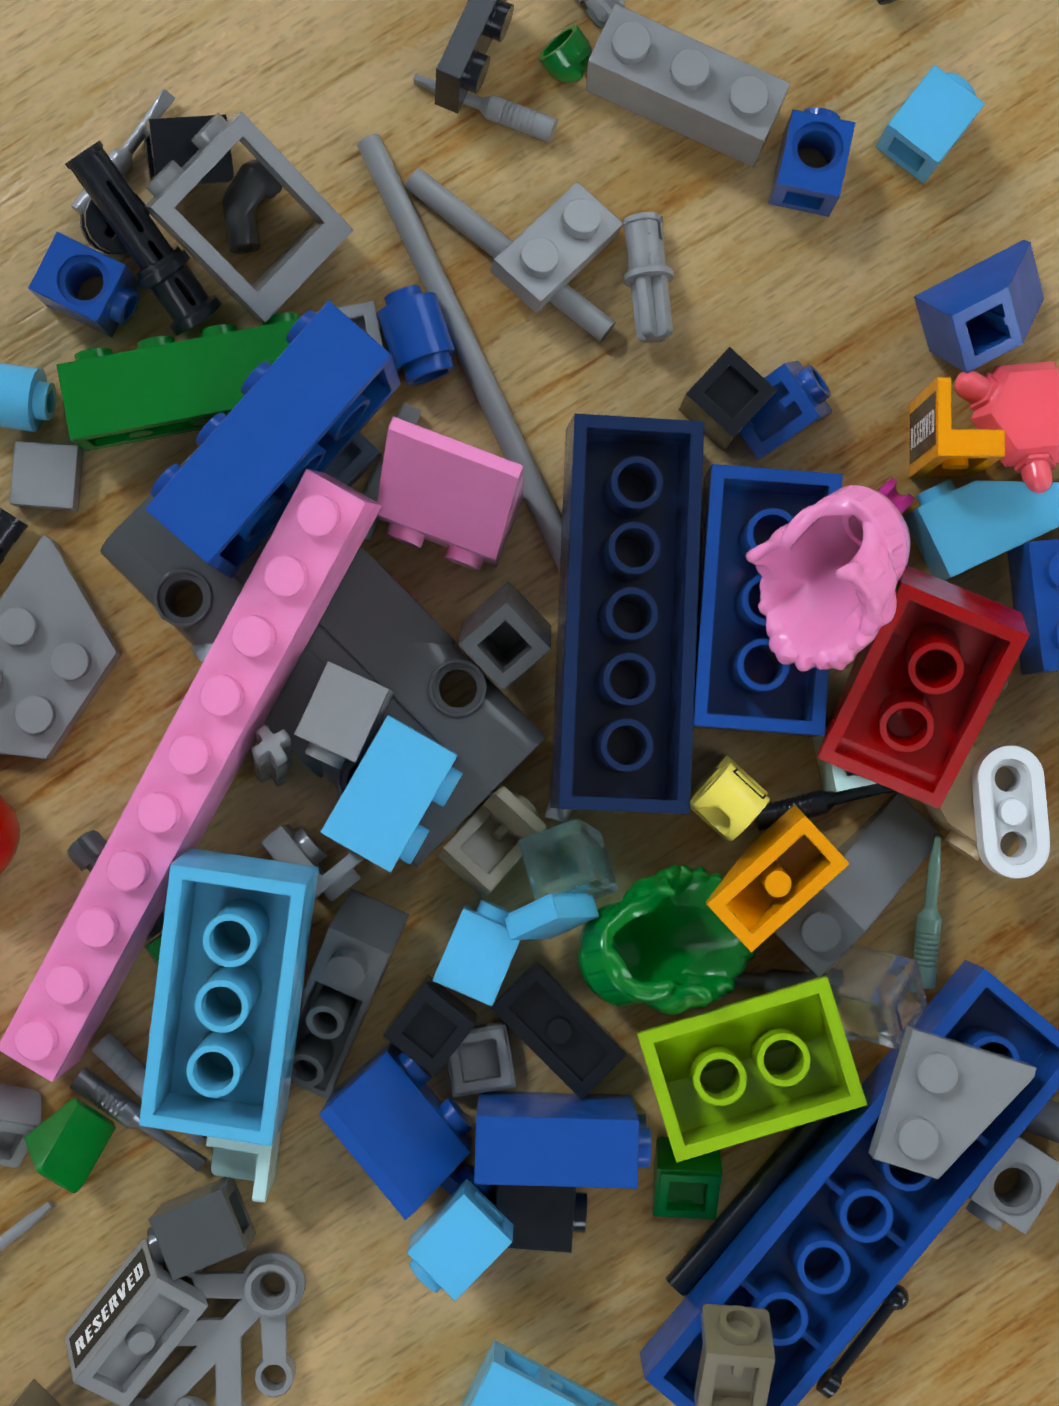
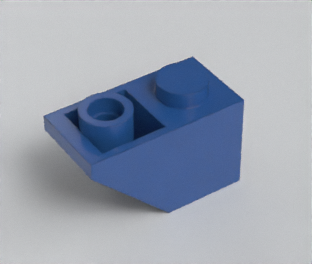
[914,240,1044,373]

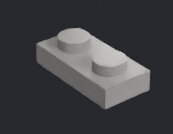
[490,182,623,313]

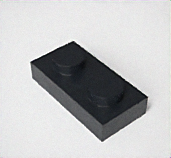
[435,0,514,114]
[491,960,627,1100]

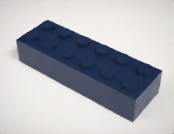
[550,413,704,814]

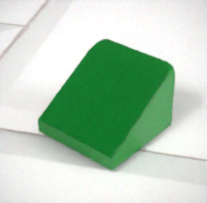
[24,1097,116,1194]
[652,1136,722,1220]

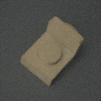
[694,1304,775,1406]

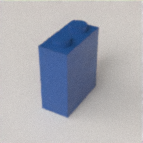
[474,1091,651,1189]

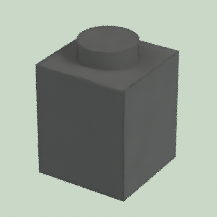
[458,581,551,690]
[147,1177,256,1281]

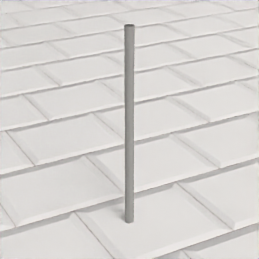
[357,134,562,573]

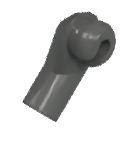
[222,159,283,254]

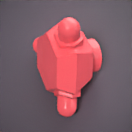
[954,361,1059,493]

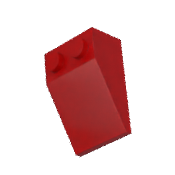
[817,565,1030,809]

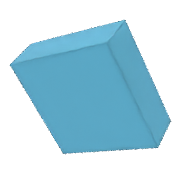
[504,893,599,940]

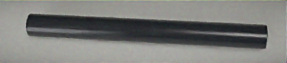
[665,1114,839,1296]

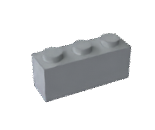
[586,3,791,167]

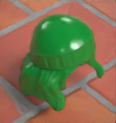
[577,864,757,1015]

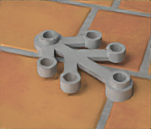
[129,1251,306,1406]

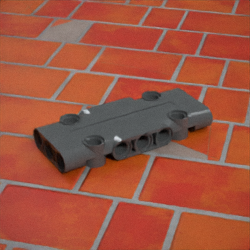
[100,447,547,868]

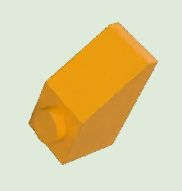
[706,805,850,953]

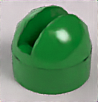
[538,25,593,83]

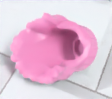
[745,485,911,672]

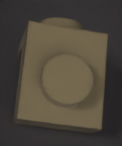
[436,785,548,899]

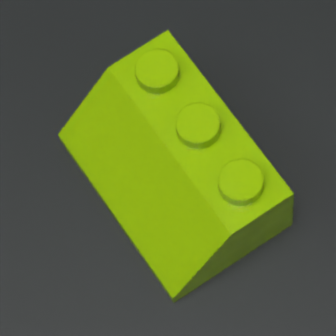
[637,975,867,1163]

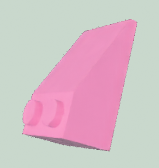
[377,416,524,571]

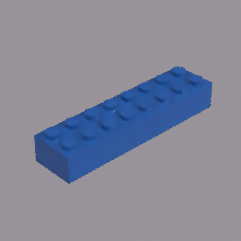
[639,960,1059,1406]

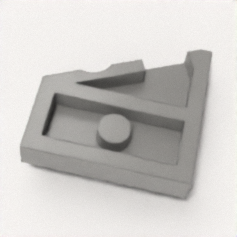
[868,1025,1037,1179]

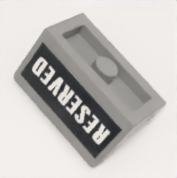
[65,1239,208,1406]

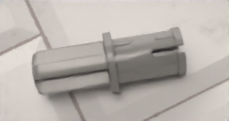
[623,212,674,343]

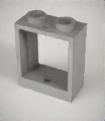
[144,112,353,322]

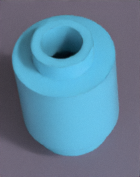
[0,363,56,432]

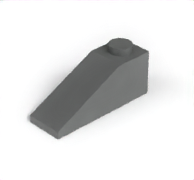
[773,792,943,977]

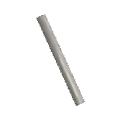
[405,168,616,343]

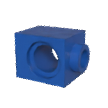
[768,107,855,217]
[28,232,140,338]

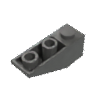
[291,889,410,1099]

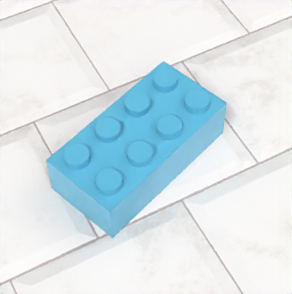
[139,848,319,1146]

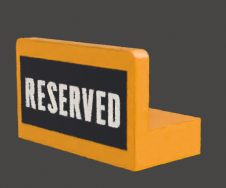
[909,377,1005,478]

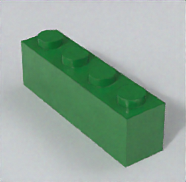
[56,312,300,451]

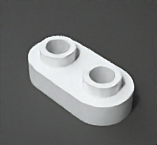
[971,746,1050,878]

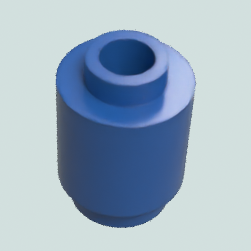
[376,285,456,386]

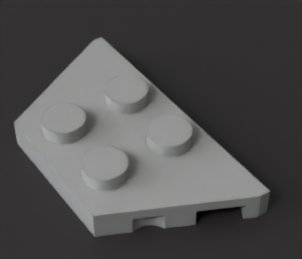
[0,535,122,759]

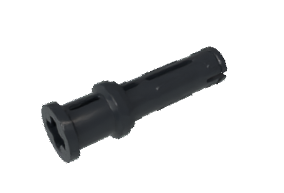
[65,140,222,336]

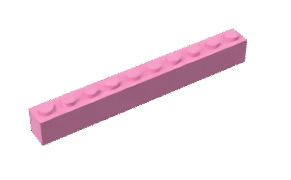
[0,469,382,1082]

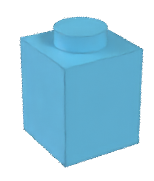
[875,64,985,184]
[432,899,520,1006]
[407,1179,514,1301]

